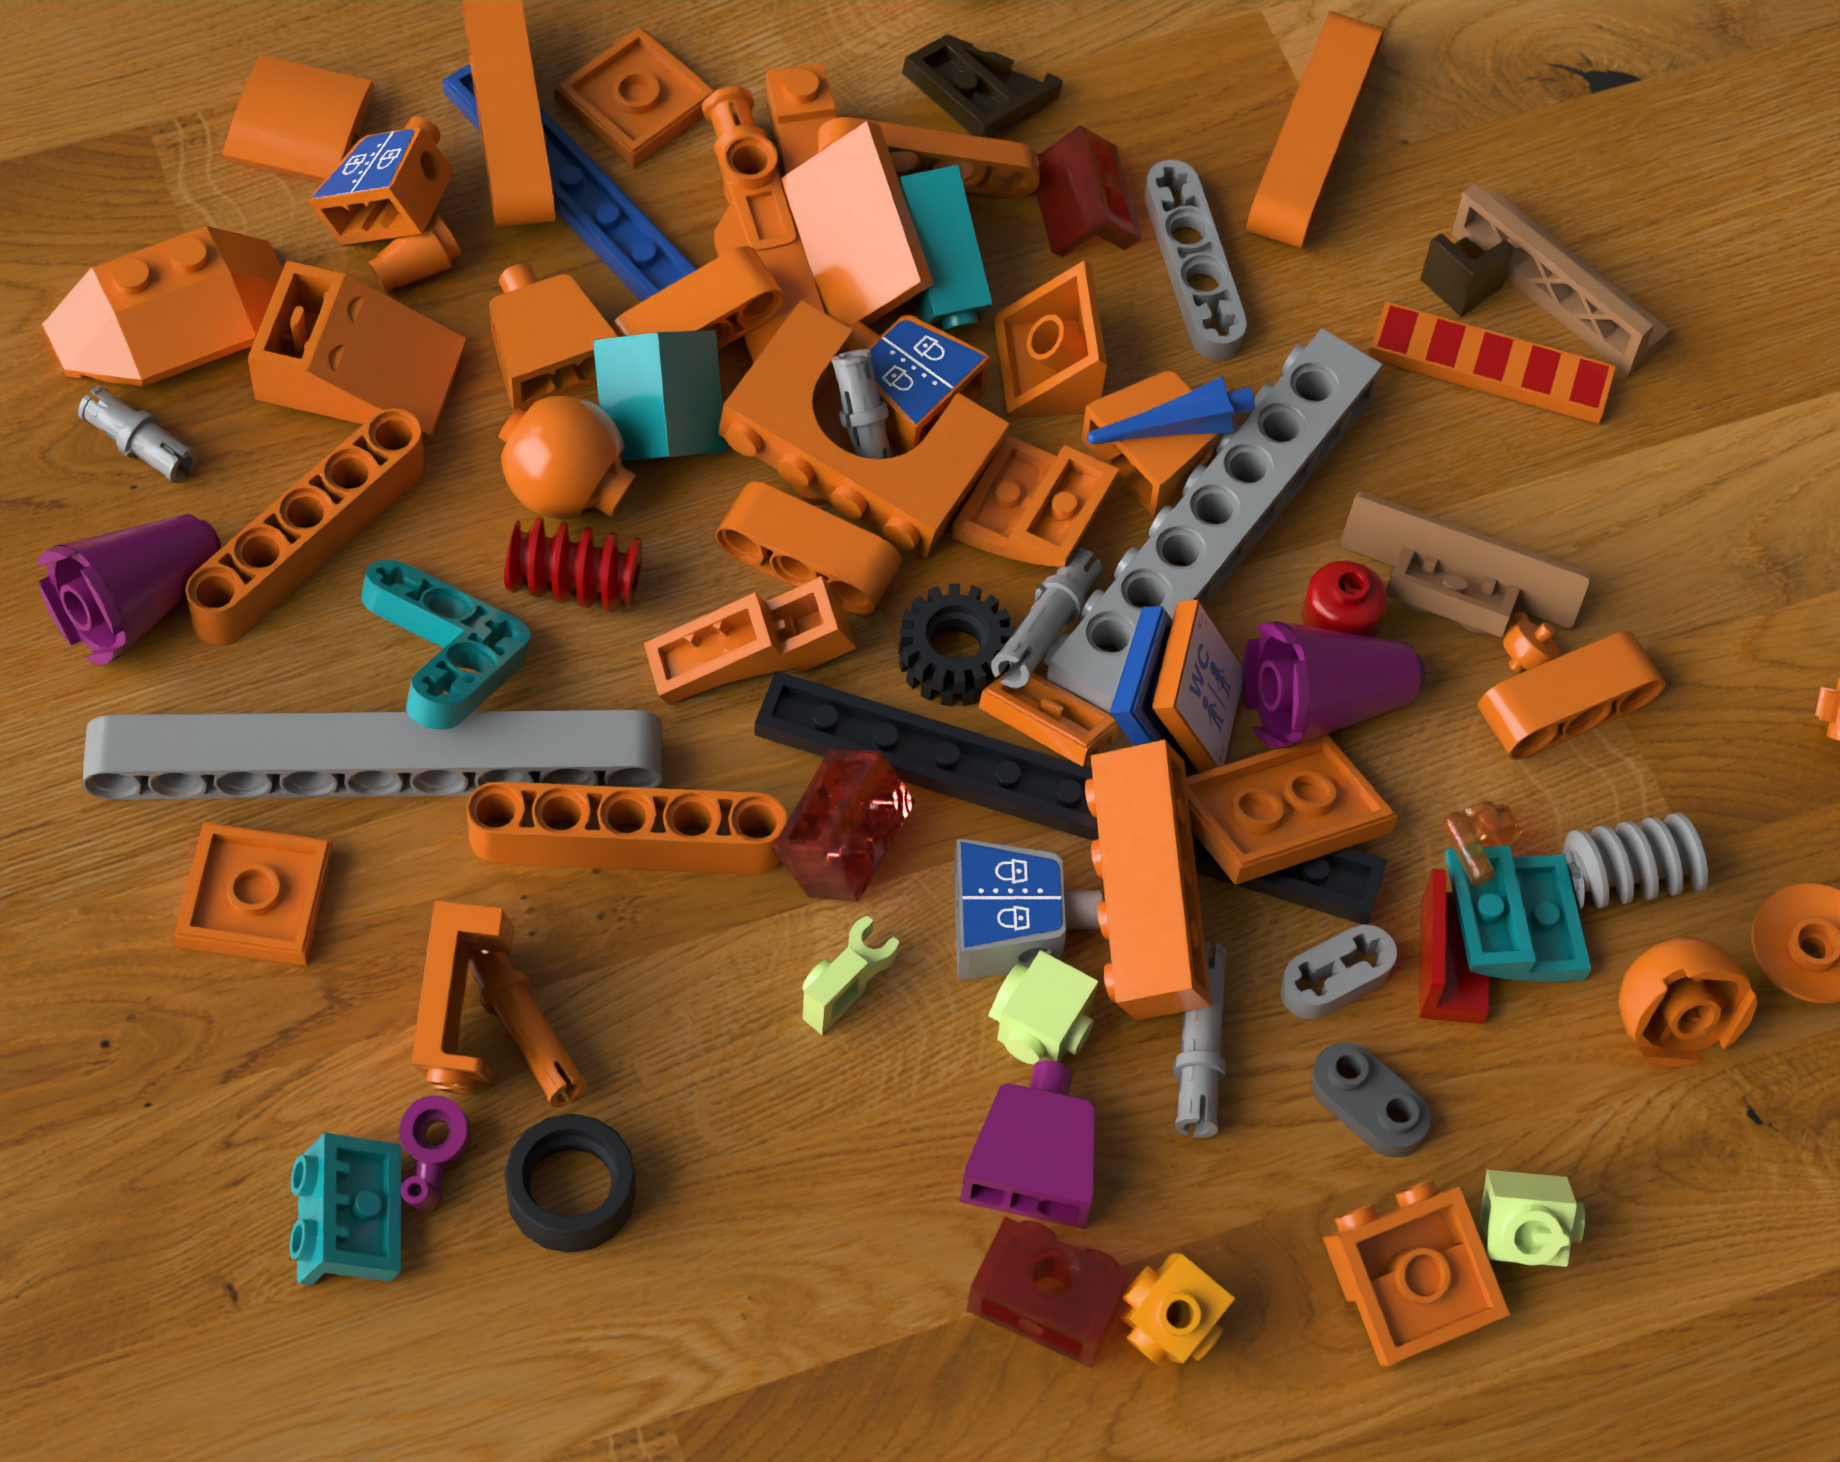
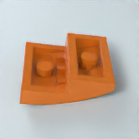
[222,55,374,183]
[952,435,1119,567]

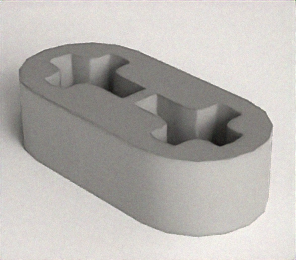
[1280,924,1397,1020]

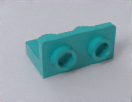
[290,1132,401,1285]

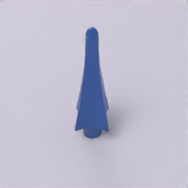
[1087,376,1255,445]

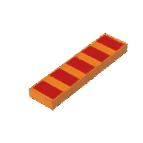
[1369,301,1616,424]

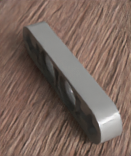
[1144,160,1247,361]

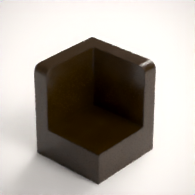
[1420,233,1515,317]

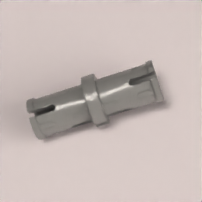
[831,349,893,459]
[78,385,198,483]

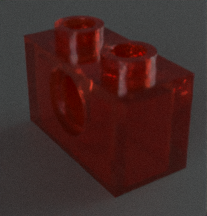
[967,1216,1131,1368]

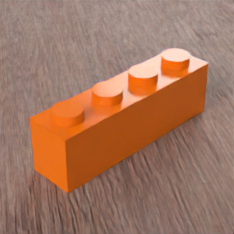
[1085,740,1212,1021]

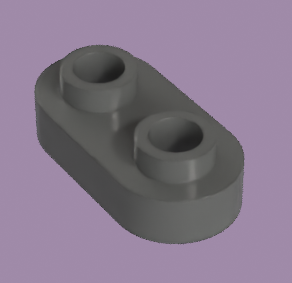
[1311,1042,1431,1157]

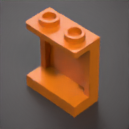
[411,900,515,1095]

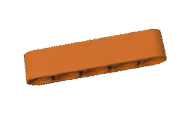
[462,0,555,228]
[1246,11,1385,249]
[185,408,425,646]
[466,781,787,875]

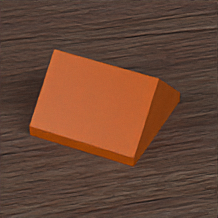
[993,260,1107,418]

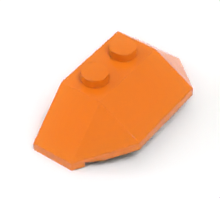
[42,226,283,387]

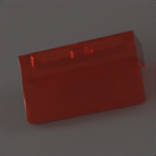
[1035,125,1142,257]

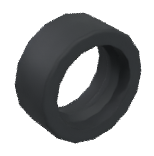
[505,1114,636,1253]

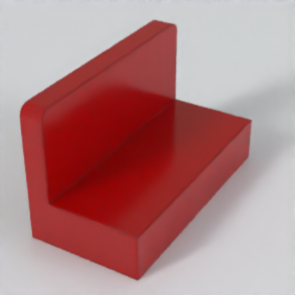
[1419,869,1489,1024]

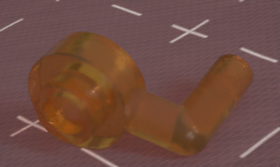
[1443,801,1522,886]

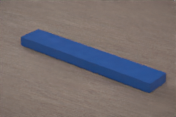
[442,64,697,302]

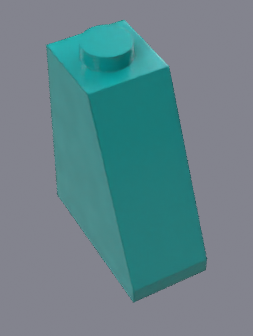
[899,165,993,333]

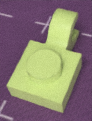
[802,916,899,1035]

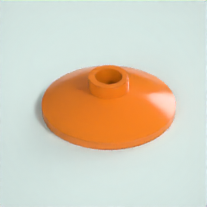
[1751,883,1840,1003]

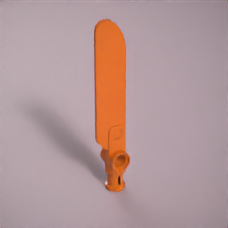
[702,86,854,505]

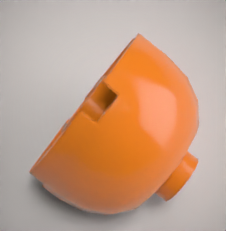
[1619,936,1757,1068]

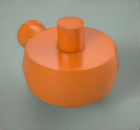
[1503,611,1561,673]

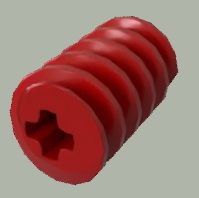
[504,516,642,614]

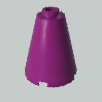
[38,514,221,665]
[1242,621,1425,749]

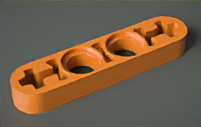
[817,117,1040,198]

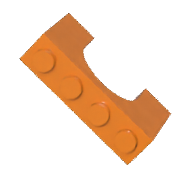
[718,300,1010,559]

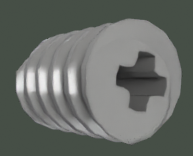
[1562,812,1708,911]

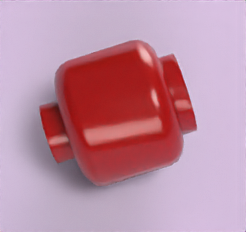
[1301,560,1388,637]

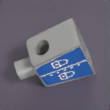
[953,839,1102,980]

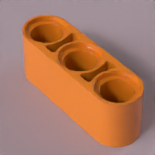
[610,246,785,350]
[714,481,903,616]
[1478,631,1666,760]

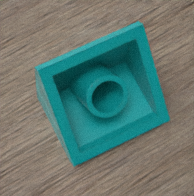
[593,330,727,461]

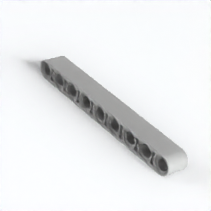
[82,710,663,800]

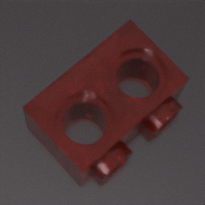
[772,748,916,902]

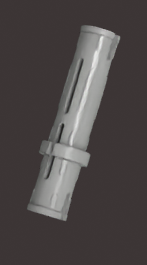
[991,548,1102,688]
[1173,942,1228,1138]

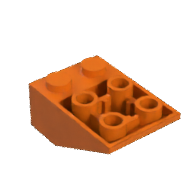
[248,260,467,440]

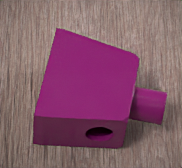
[960,1060,1095,1229]

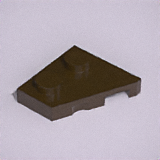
[902,34,1063,138]

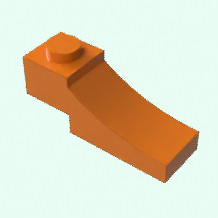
[766,63,836,178]
[643,576,857,705]

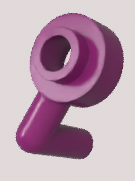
[399,1095,471,1213]

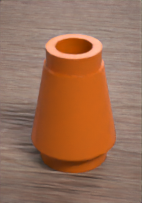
[368,214,462,293]

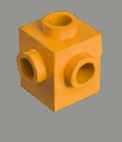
[1120,1253,1235,1365]

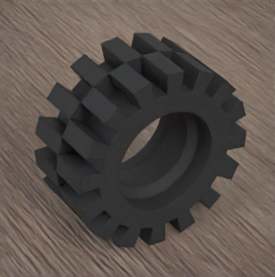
[898,584,1014,706]

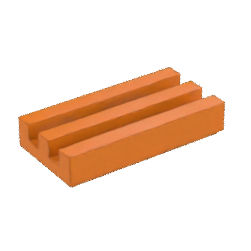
[978,670,1120,767]

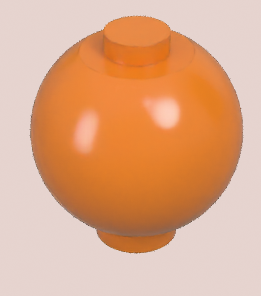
[498,395,637,519]

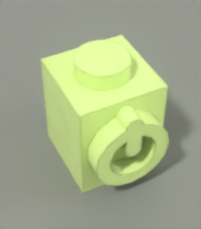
[988,950,1098,1065]
[1478,1170,1585,1267]

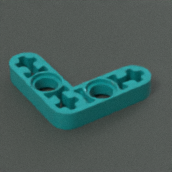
[361,559,531,730]

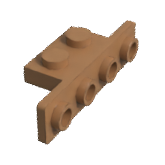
[1340,491,1591,638]

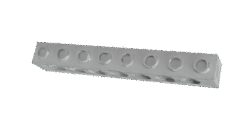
[1044,328,1383,716]

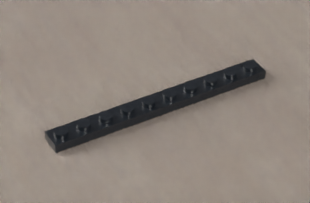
[754,671,1387,925]

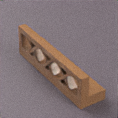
[1451,183,1671,376]

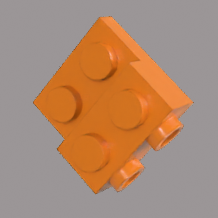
[1322,1180,1510,1366]

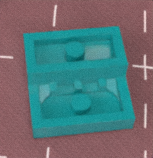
[1445,845,1592,982]

